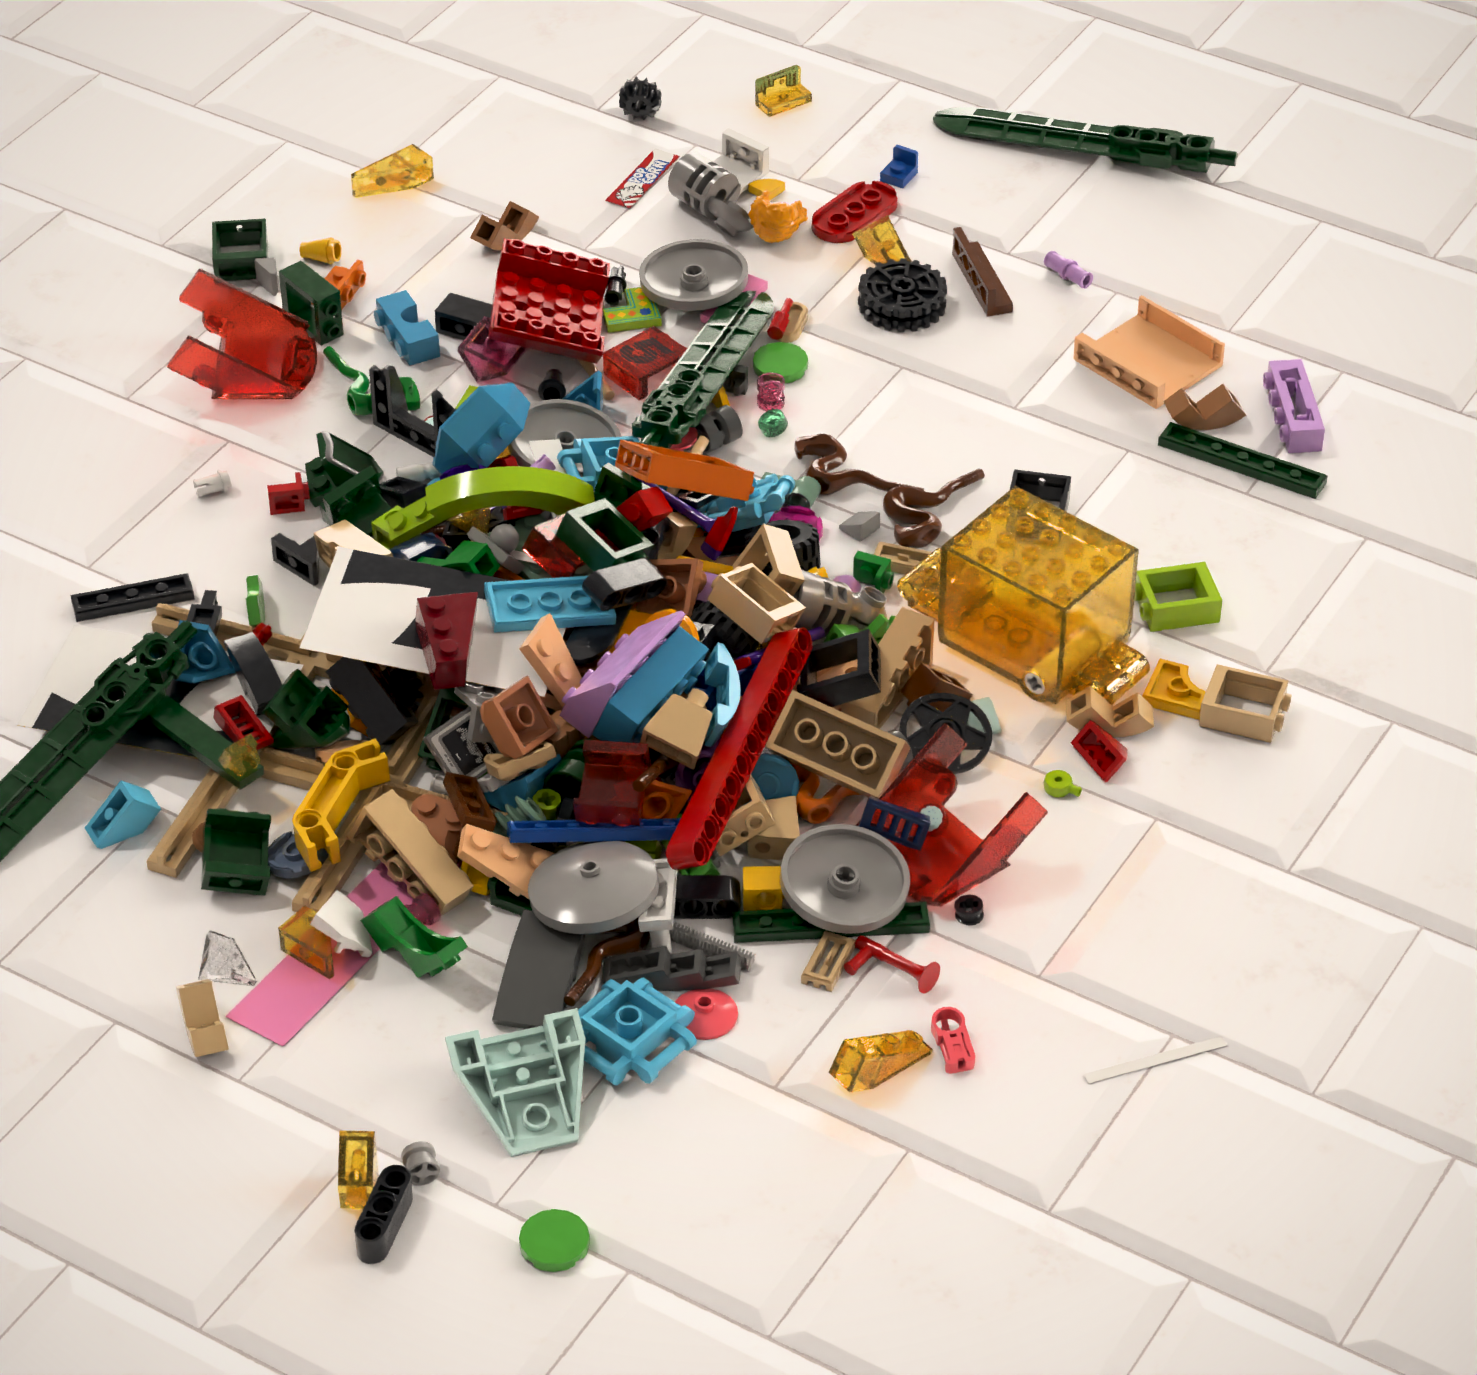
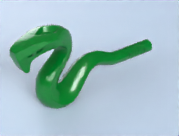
[323,346,421,416]

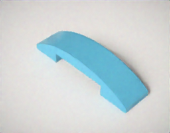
[705,642,741,747]

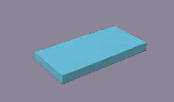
[484,576,616,633]

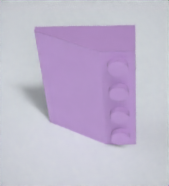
[559,610,686,738]

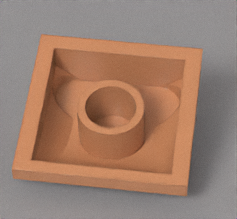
[636,558,707,617]
[480,676,559,759]
[411,794,462,865]

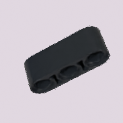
[582,558,667,611]
[674,875,741,919]
[354,1165,413,1264]

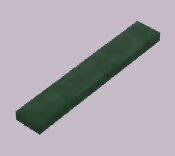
[1158,422,1328,499]
[120,695,264,790]
[732,902,930,943]

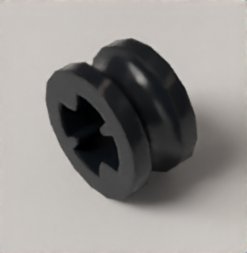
[954,894,984,926]

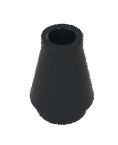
[538,369,566,400]

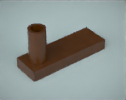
[443,772,496,860]

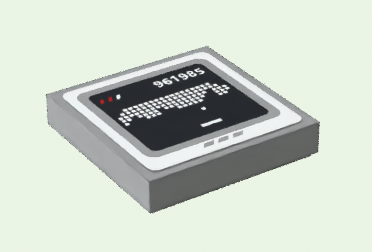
[422,706,503,778]

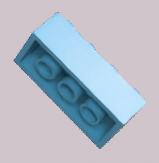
[592,626,709,755]

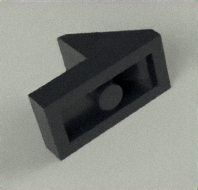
[271,533,320,586]

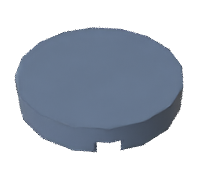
[268,831,329,879]

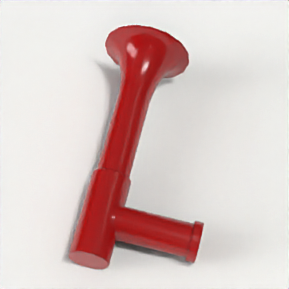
[843,935,940,994]

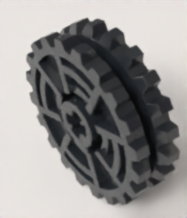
[858,258,947,332]

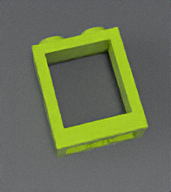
[1131,561,1222,632]

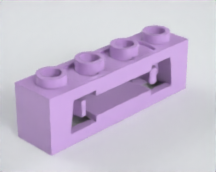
[1263,359,1325,453]

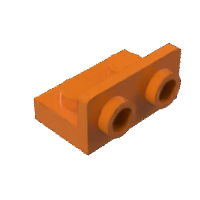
[311,260,366,310]

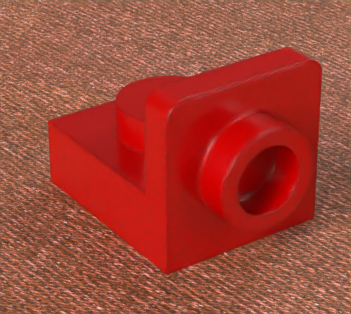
[267,472,310,515]

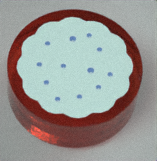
[916,803,949,837]

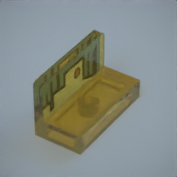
[755,64,812,117]

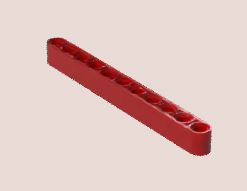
[666,627,812,870]

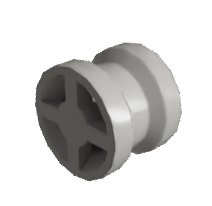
[401,1141,440,1185]

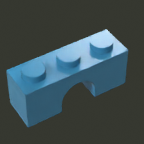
[374,290,440,366]

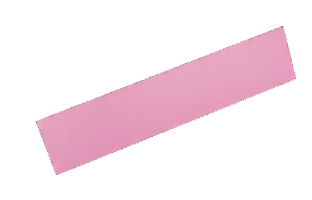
[225,860,462,1046]

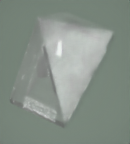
[198,930,257,986]

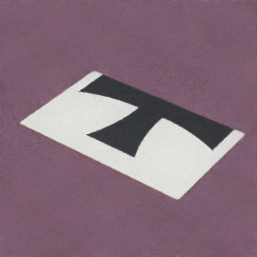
[300,546,566,697]
[17,625,304,760]

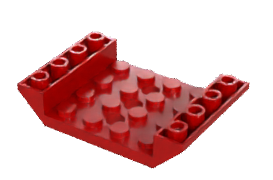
[488,238,610,364]

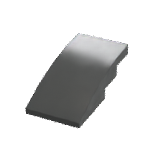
[492,910,585,1029]

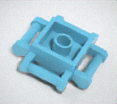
[557,436,668,491]
[696,473,795,532]
[578,977,697,1086]

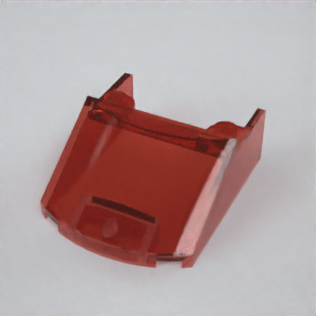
[167,269,317,399]
[855,724,1048,907]

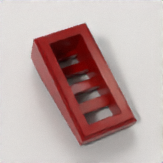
[213,695,274,754]

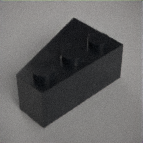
[325,657,418,745]

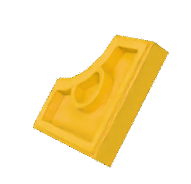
[1142,659,1206,720]

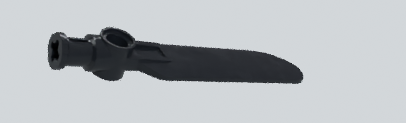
[566,517,671,666]

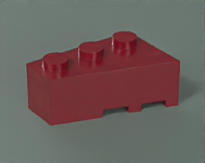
[415,592,478,690]

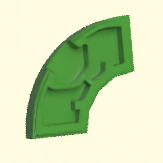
[245,575,265,628]

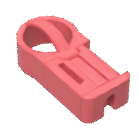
[931,1007,975,1074]

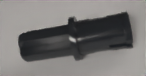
[604,265,627,306]

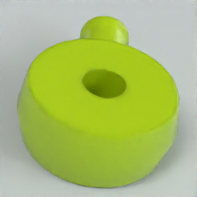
[1043,770,1082,798]

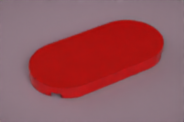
[811,181,898,243]

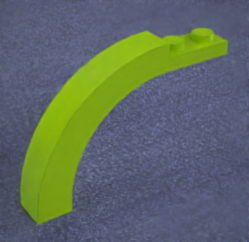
[388,466,595,545]

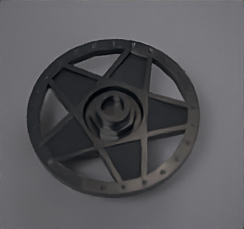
[899,693,992,774]

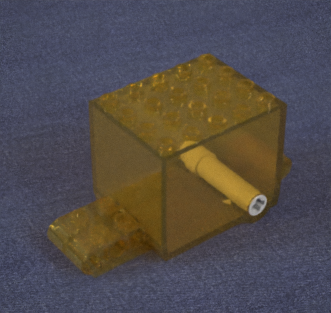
[897,486,1150,705]

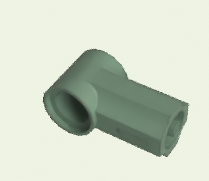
[762,472,821,509]

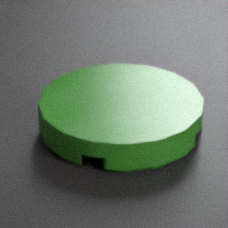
[753,342,808,384]
[519,1209,590,1272]

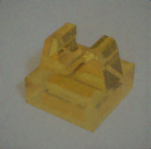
[218,734,261,777]

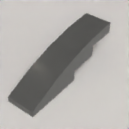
[602,946,742,991]

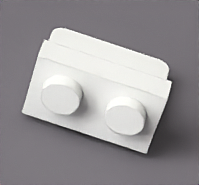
[713,128,769,194]

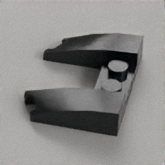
[369,365,457,457]

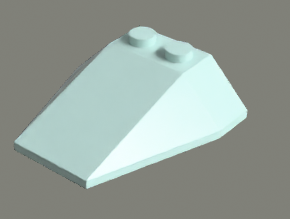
[445,1008,585,1157]

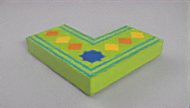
[603,287,662,333]

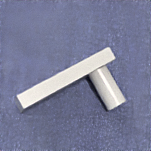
[638,858,678,954]

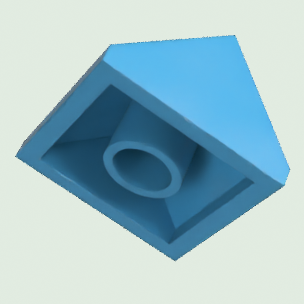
[483,754,562,813]

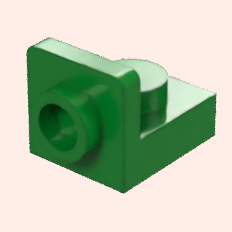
[853,551,894,594]

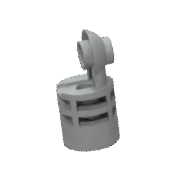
[668,152,753,237]
[793,570,887,637]

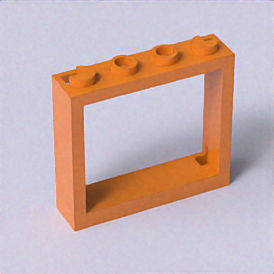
[615,439,755,501]

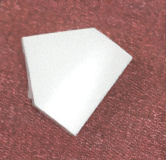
[310,890,372,957]

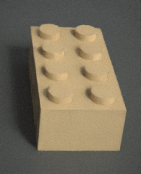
[765,690,910,801]

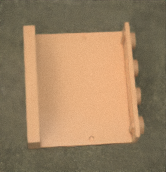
[1073,295,1225,409]

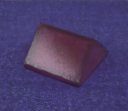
[457,316,528,383]

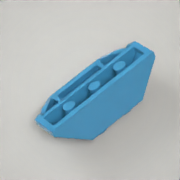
[432,382,530,475]

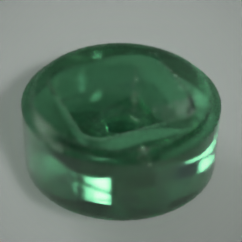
[758,409,788,437]

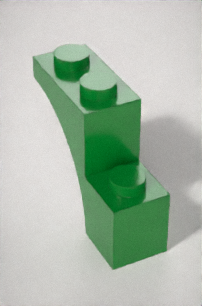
[417,540,501,576]
[360,896,468,978]

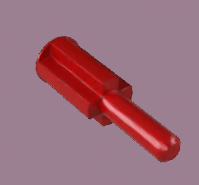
[767,298,793,340]

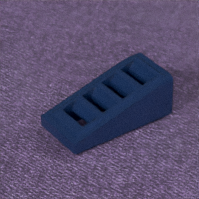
[858,797,931,851]

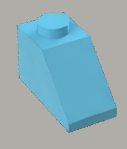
[85,780,161,849]

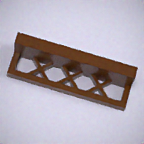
[952,227,1013,317]

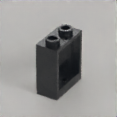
[1003,469,1072,543]
[797,629,881,707]

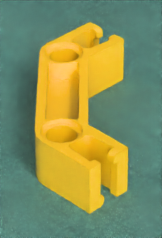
[292,738,390,872]

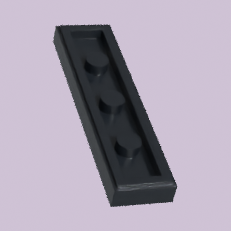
[70,573,195,622]

